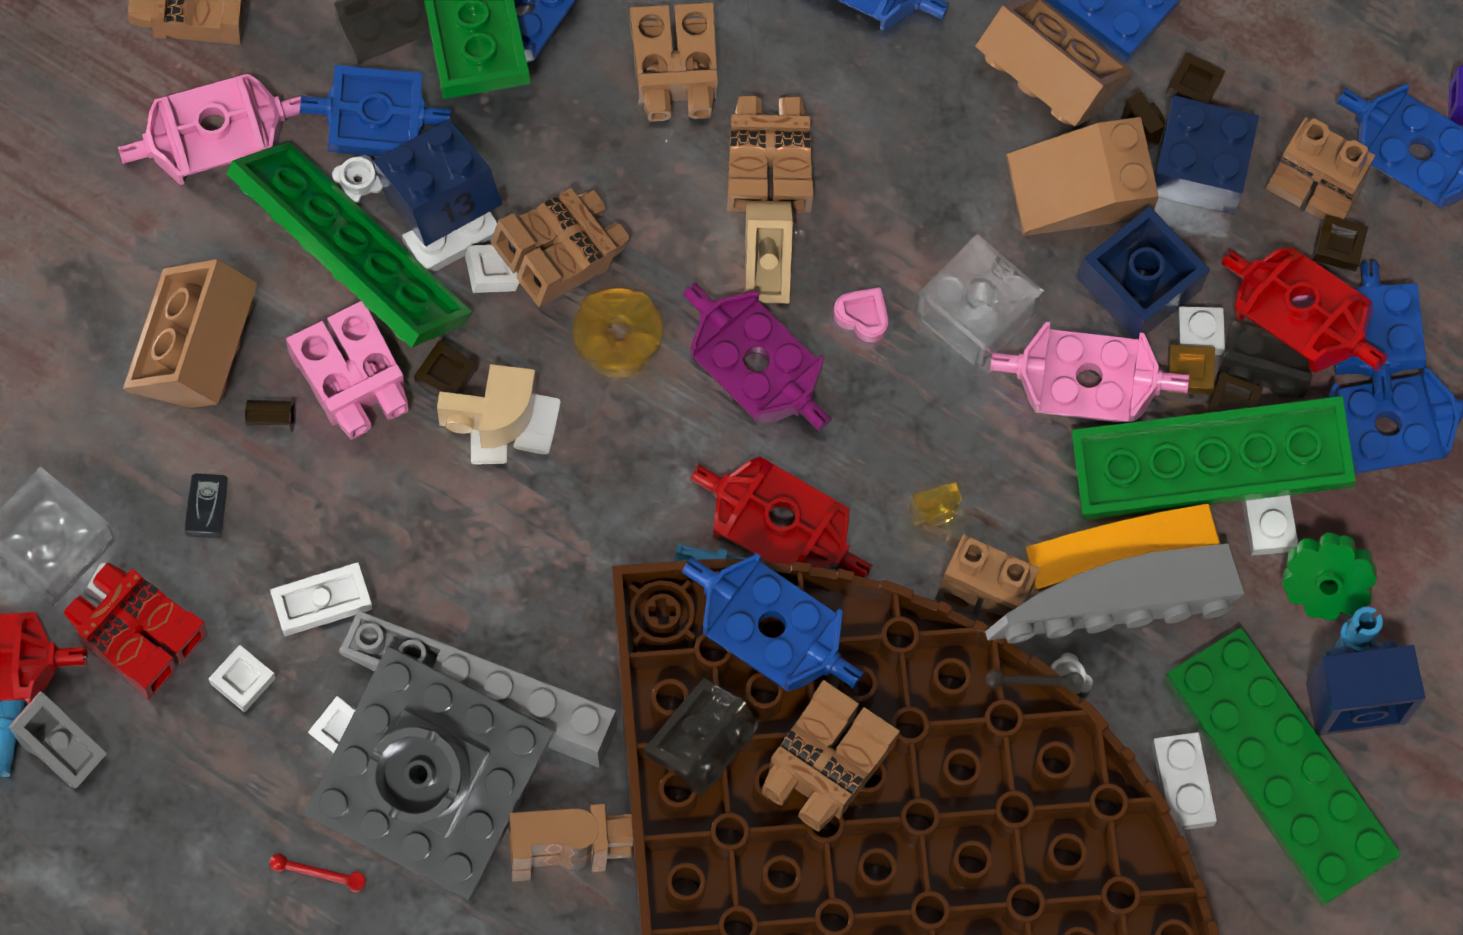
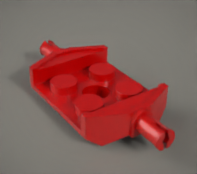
[1222,247,1388,373]
[690,457,873,578]
[0,612,88,704]

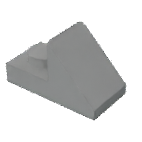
[8,692,107,789]

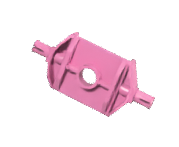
[118,74,306,185]
[990,322,1189,423]

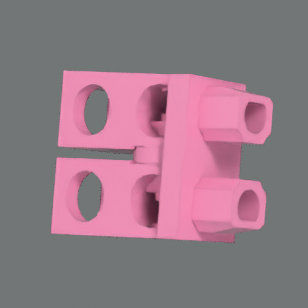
[286,301,409,440]

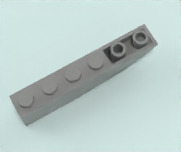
[985,543,1244,643]
[339,610,617,768]

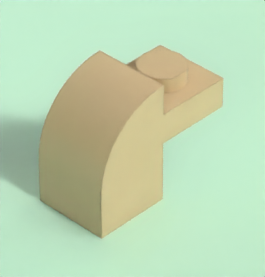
[437,364,537,448]

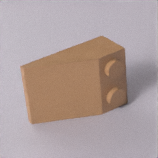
[1006,117,1159,236]

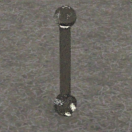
[985,670,1084,693]

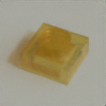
[909,482,962,526]

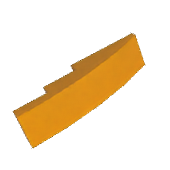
[1026,504,1221,592]

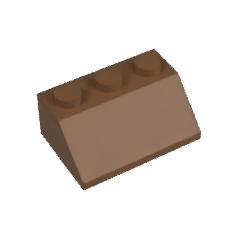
[975,0,1134,127]
[123,259,258,408]

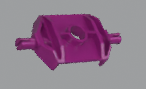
[682,282,832,432]

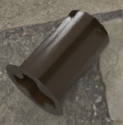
[245,397,296,432]

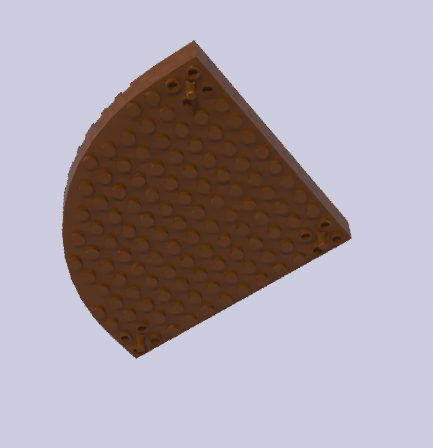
[612,559,1219,935]

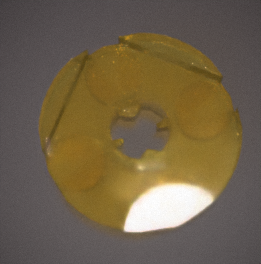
[573,288,662,377]

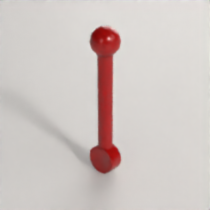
[269,853,366,892]

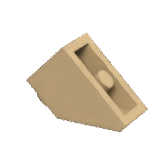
[745,201,793,304]

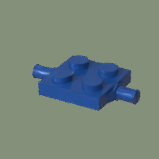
[300,65,451,157]
[1335,261,1426,400]

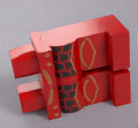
[64,563,208,701]

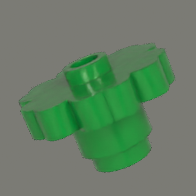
[1282,533,1377,621]

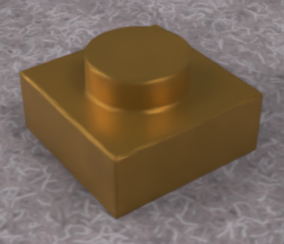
[1167,344,1215,395]

